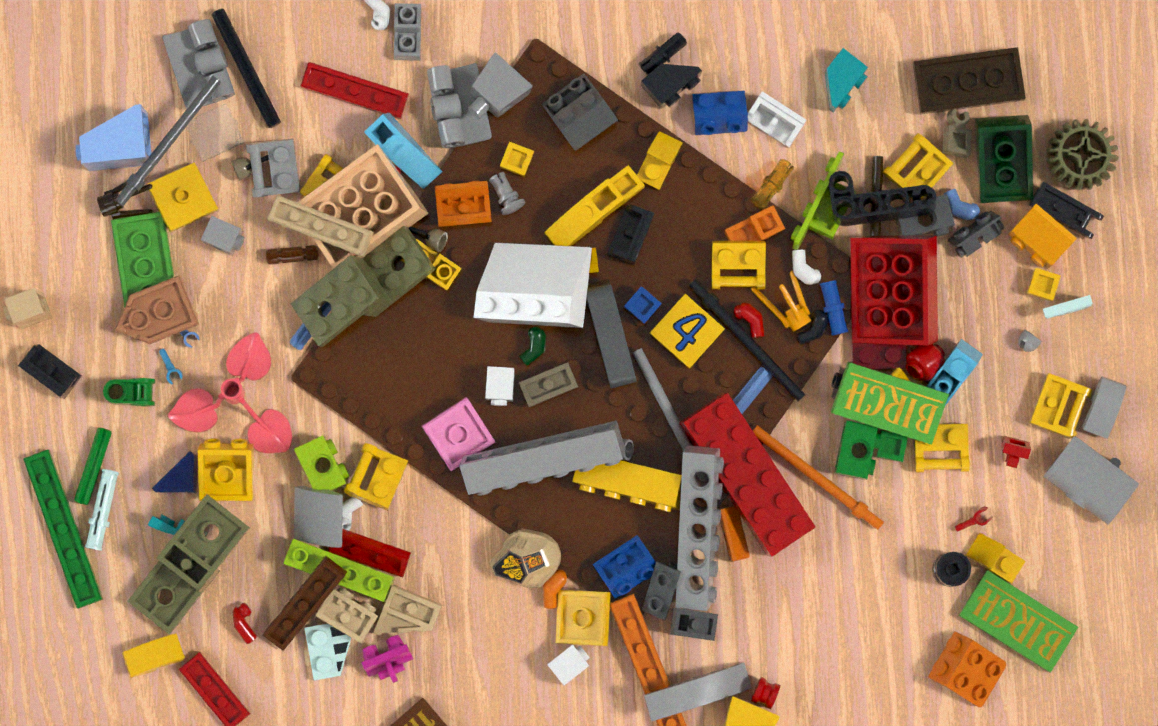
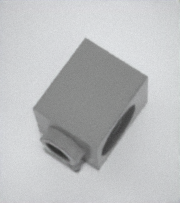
[201,216,245,256]

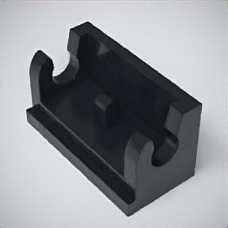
[607,204,654,265]
[18,344,82,399]

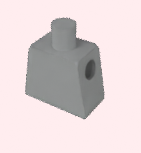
[468,52,532,119]

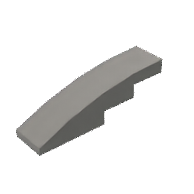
[643,662,752,721]

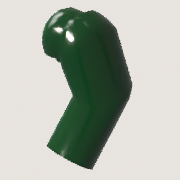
[519,326,546,366]

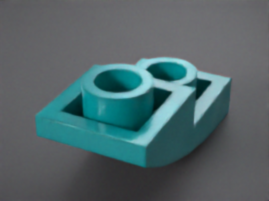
[148,514,207,537]

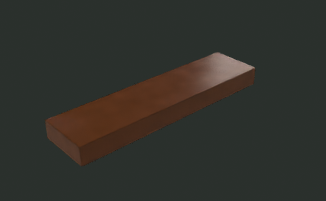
[262,556,347,651]

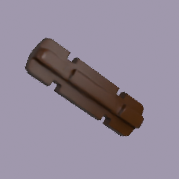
[266,245,318,265]

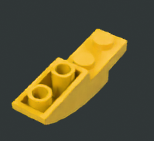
[545,165,645,246]

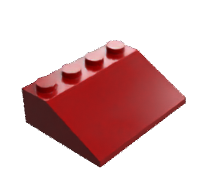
[850,235,938,346]

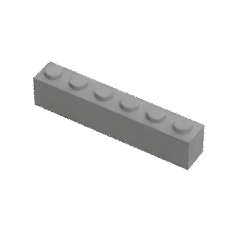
[459,421,625,495]

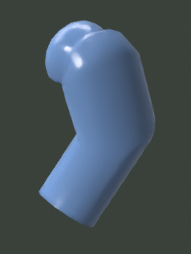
[944,189,980,220]

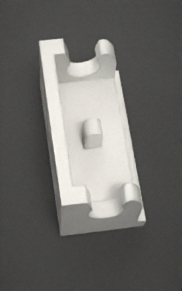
[748,91,806,148]

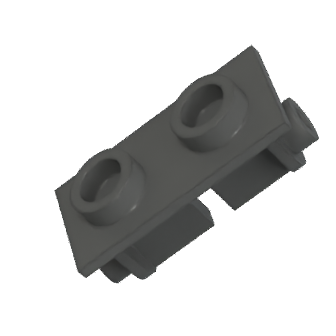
[948,211,1005,258]
[642,561,681,621]

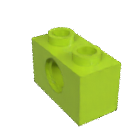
[294,435,350,491]

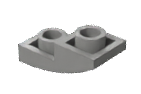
[394,3,421,61]
[1082,376,1127,439]

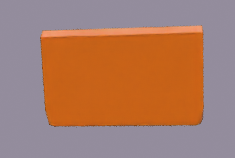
[720,507,750,562]

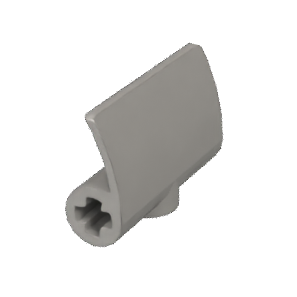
[162,19,235,109]
[427,63,492,148]
[1043,436,1139,525]

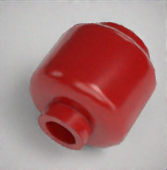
[906,344,945,381]

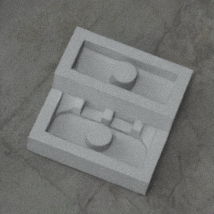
[294,486,343,548]

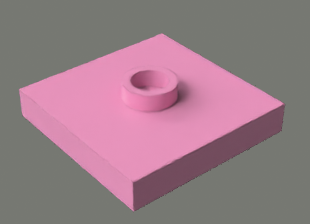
[422,397,495,471]

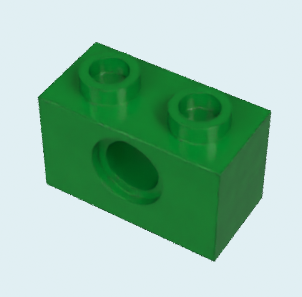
[834,420,881,480]

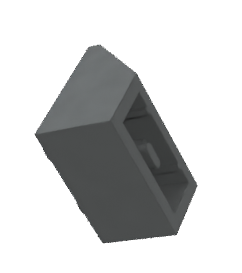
[542,73,618,151]

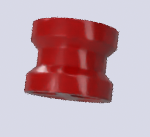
[751,677,781,709]

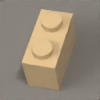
[3,288,52,329]

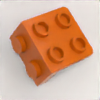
[928,631,1006,708]

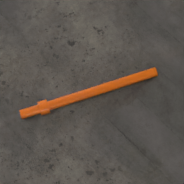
[753,425,884,530]

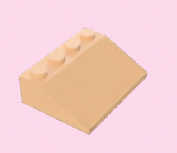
[297,144,428,269]

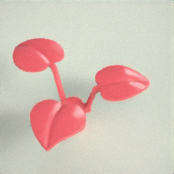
[168,332,292,454]

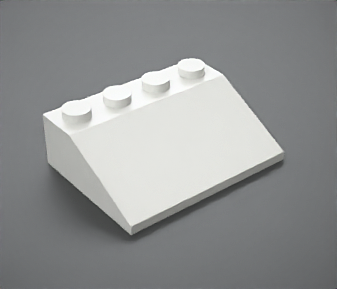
[474,243,592,328]

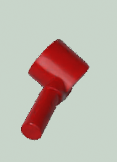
[955,506,993,532]

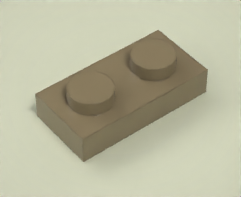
[519,362,578,408]

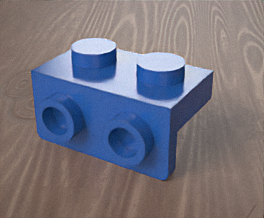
[692,90,748,135]

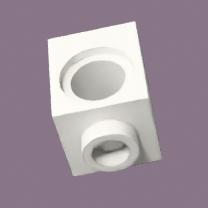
[485,366,515,406]
[547,645,590,685]

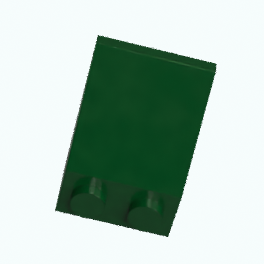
[975,115,1033,203]

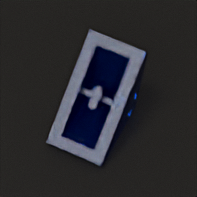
[152,451,197,494]

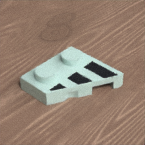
[305,624,351,681]

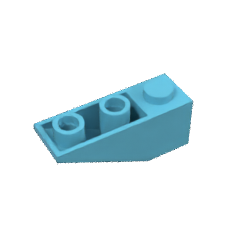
[364,113,443,189]
[926,339,983,406]

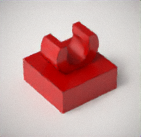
[1001,436,1031,468]

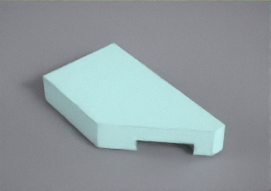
[1043,295,1093,319]

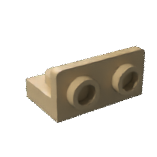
[315,587,379,644]

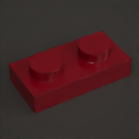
[852,343,906,370]

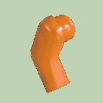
[543,570,567,609]

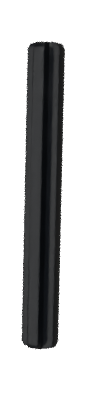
[212,8,281,128]

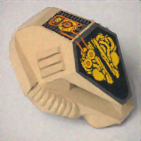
[490,528,561,588]

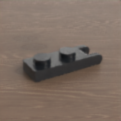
[1029,182,1104,239]

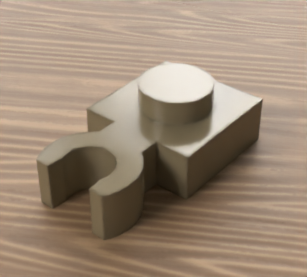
[942,109,972,158]

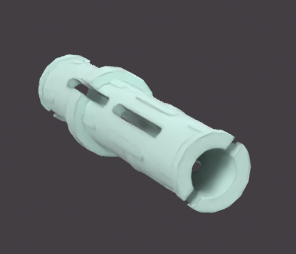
[85,469,119,551]

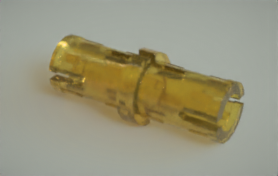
[751,159,794,209]

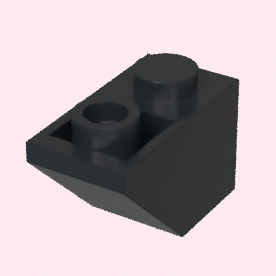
[641,64,702,109]

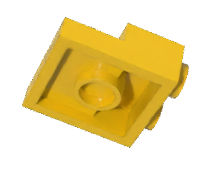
[198,438,254,501]

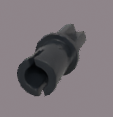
[638,32,687,75]

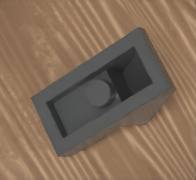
[670,608,718,641]

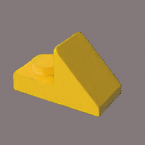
[637,131,683,190]
[965,533,1026,584]

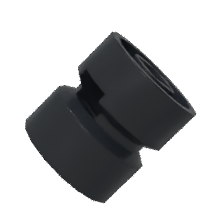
[932,552,971,587]

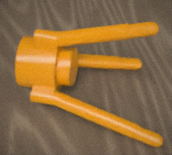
[751,271,811,332]

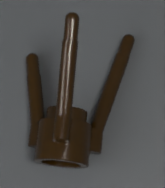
[97,182,153,220]

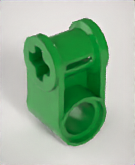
[103,378,155,407]

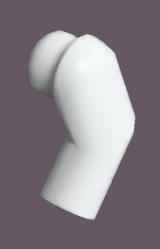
[364,0,390,30]
[792,250,821,285]

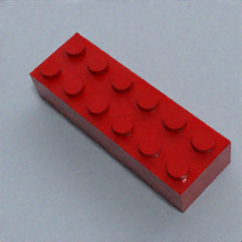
[679,393,816,557]

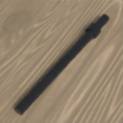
[689,279,806,401]

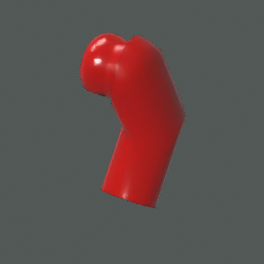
[734,303,765,338]
[232,603,257,644]

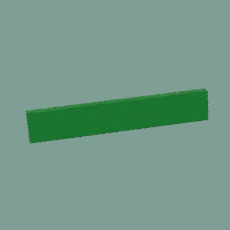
[23,449,103,609]

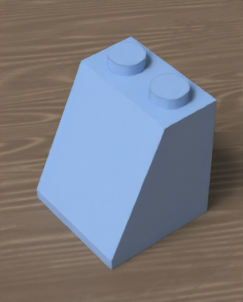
[76,104,152,171]

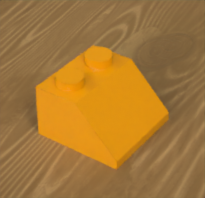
[1008,204,1077,268]

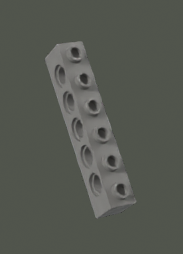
[675,445,724,611]

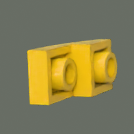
[400,239,462,290]
[122,633,185,678]

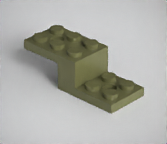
[290,226,435,347]
[127,494,250,634]

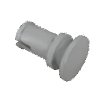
[489,172,525,215]

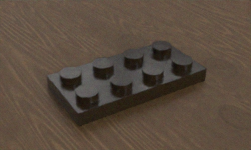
[913,47,1026,115]

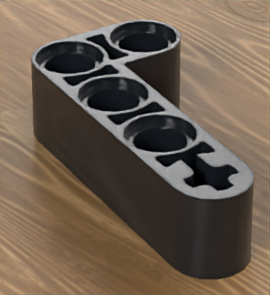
[829,171,936,226]

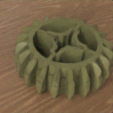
[1046,119,1119,190]

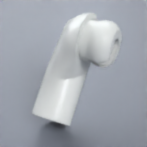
[342,497,363,531]

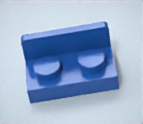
[593,535,656,598]

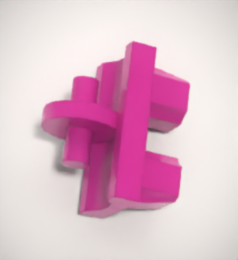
[361,635,413,683]

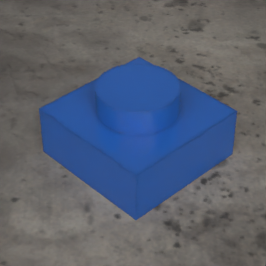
[624,286,662,324]

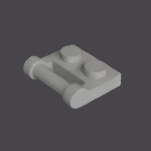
[246,138,300,197]

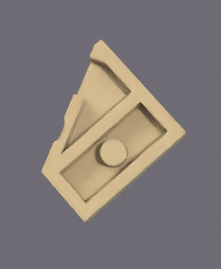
[373,585,442,635]

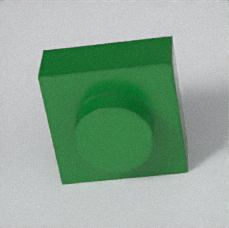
[876,431,908,462]

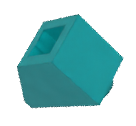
[825,48,868,113]

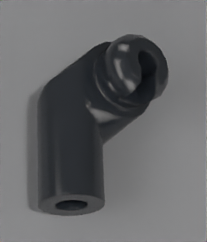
[796,309,829,345]

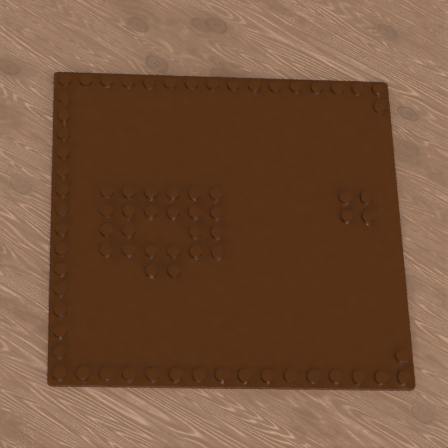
[292,39,852,616]

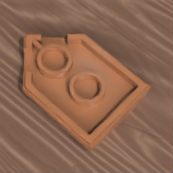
[115,275,199,344]

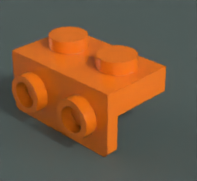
[435,181,492,227]

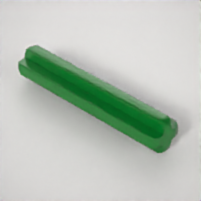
[74,427,112,505]

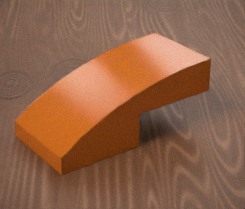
[724,205,785,241]

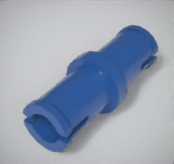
[820,280,849,336]

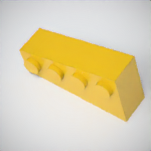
[572,460,682,512]

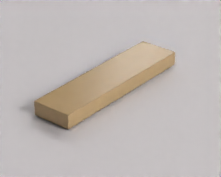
[267,195,374,257]

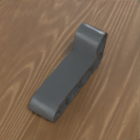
[586,279,637,389]

